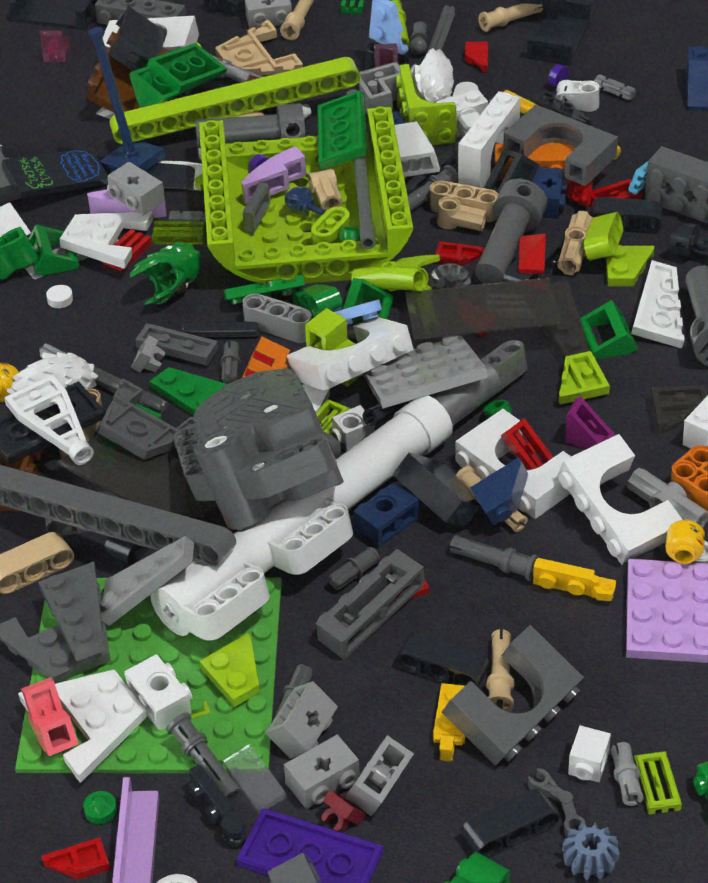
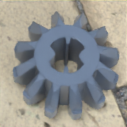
[562,822,620,881]

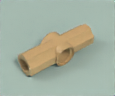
[558,211,593,275]

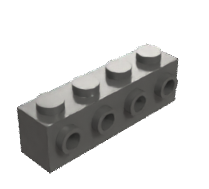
[95,0,186,25]

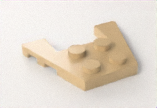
[215,20,303,76]

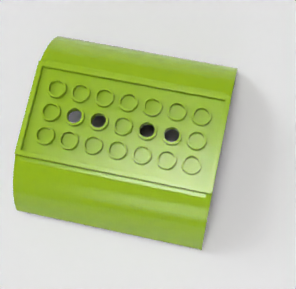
[199,106,413,285]

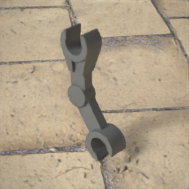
[528,768,586,837]

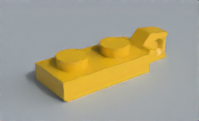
[533,558,616,601]
[433,683,466,762]

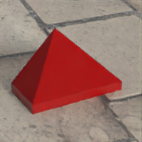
[519,233,546,274]

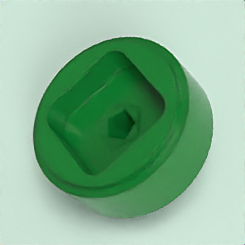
[339,226,360,241]
[483,400,512,420]
[83,791,117,825]

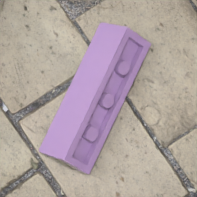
[112,777,160,883]

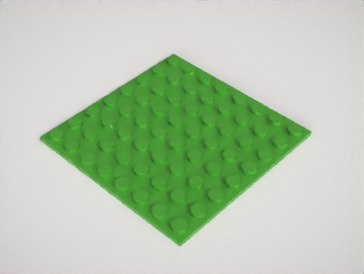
[15,578,282,774]

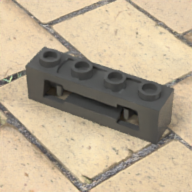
[316,549,425,660]

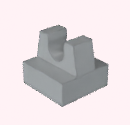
[131,335,166,373]

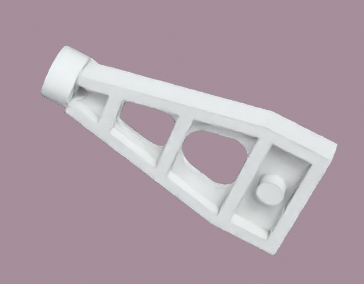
[4,375,94,465]

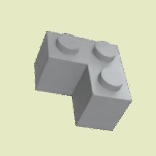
[354,62,400,114]

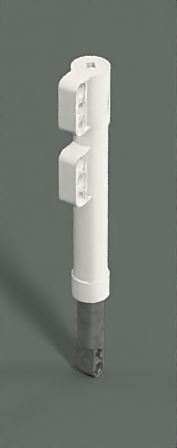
[150,340,528,640]

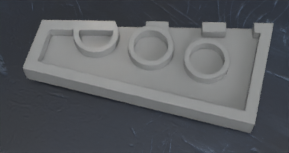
[101,536,194,626]

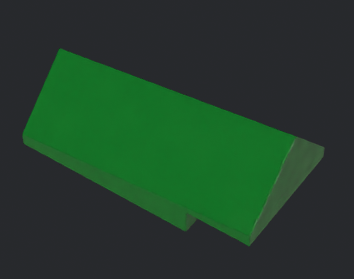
[130,43,227,108]

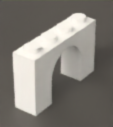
[103,16,199,52]
[458,91,521,188]
[286,317,414,391]
[455,409,571,519]
[557,434,683,565]

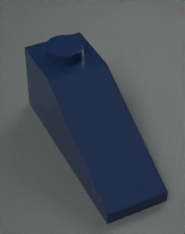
[686,46,708,111]

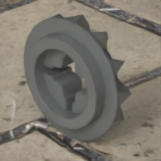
[429,264,471,299]

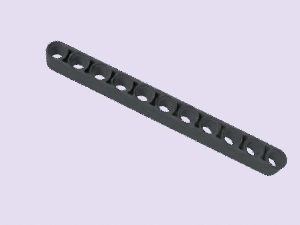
[0,465,236,566]

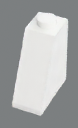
[395,122,440,177]

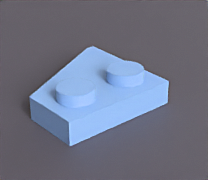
[369,0,408,55]

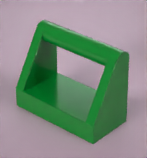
[29,224,80,275]
[343,278,394,324]
[578,300,638,359]

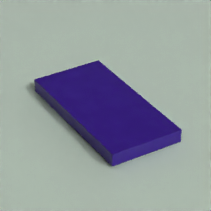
[236,808,384,883]

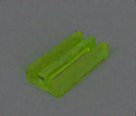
[152,221,204,244]

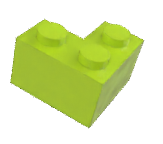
[305,308,362,387]

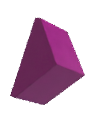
[565,396,615,449]

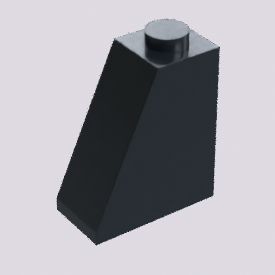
[393,452,480,527]

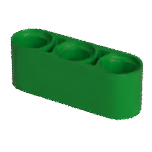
[292,284,343,317]

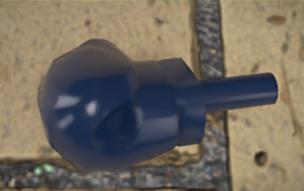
[285,187,325,216]

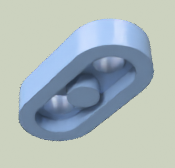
[334,299,382,325]

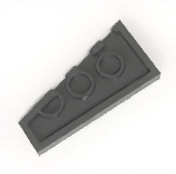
[38,562,106,661]

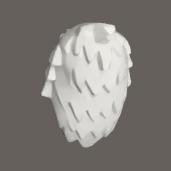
[410,48,454,103]
[7,352,98,394]

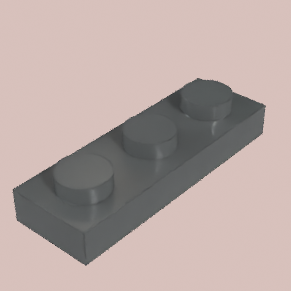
[135,323,218,365]

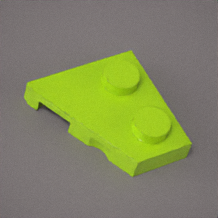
[559,351,610,405]

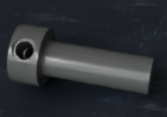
[195,103,305,148]
[475,179,547,286]
[685,265,708,366]

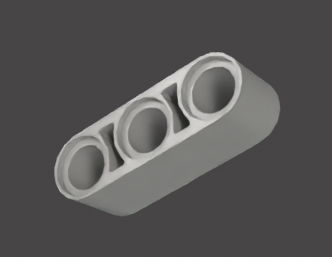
[243,294,312,343]

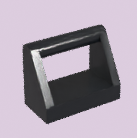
[483,149,540,194]

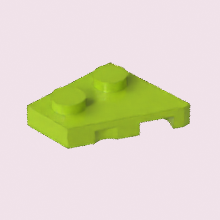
[605,245,654,286]
[199,633,260,707]

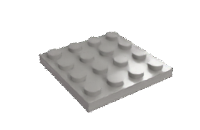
[362,335,488,409]

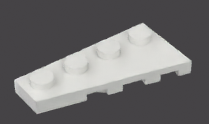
[631,260,684,349]

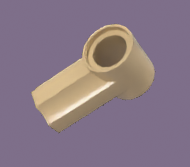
[308,169,342,211]
[437,196,487,232]

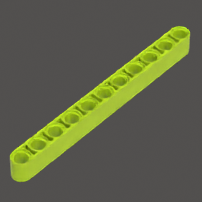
[110,57,361,144]

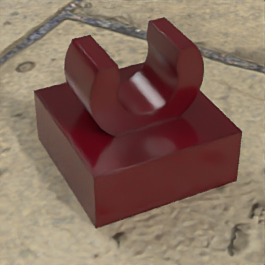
[321,790,366,833]

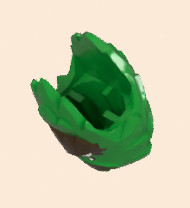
[129,242,200,305]

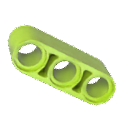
[584,212,623,261]

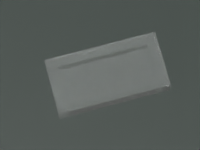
[223,744,286,814]

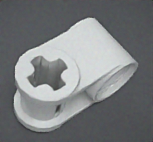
[555,80,599,112]

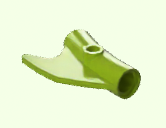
[352,255,440,291]

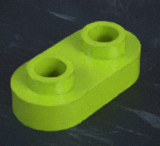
[311,207,350,243]

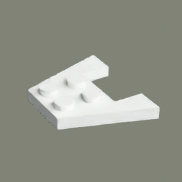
[60,211,153,269]
[18,670,147,783]

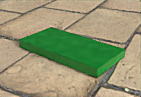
[318,90,367,170]

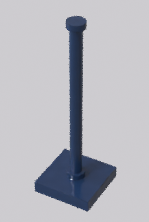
[88,27,166,173]

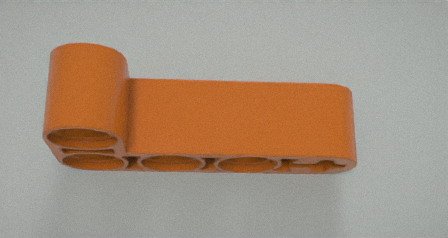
[671,445,708,511]

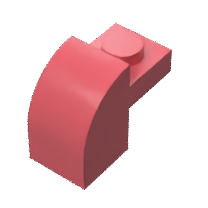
[21,677,78,756]

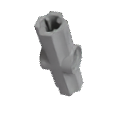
[627,468,708,528]

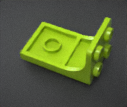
[396,64,457,145]

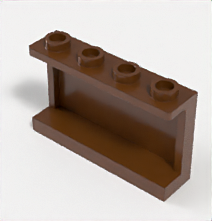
[86,26,169,113]

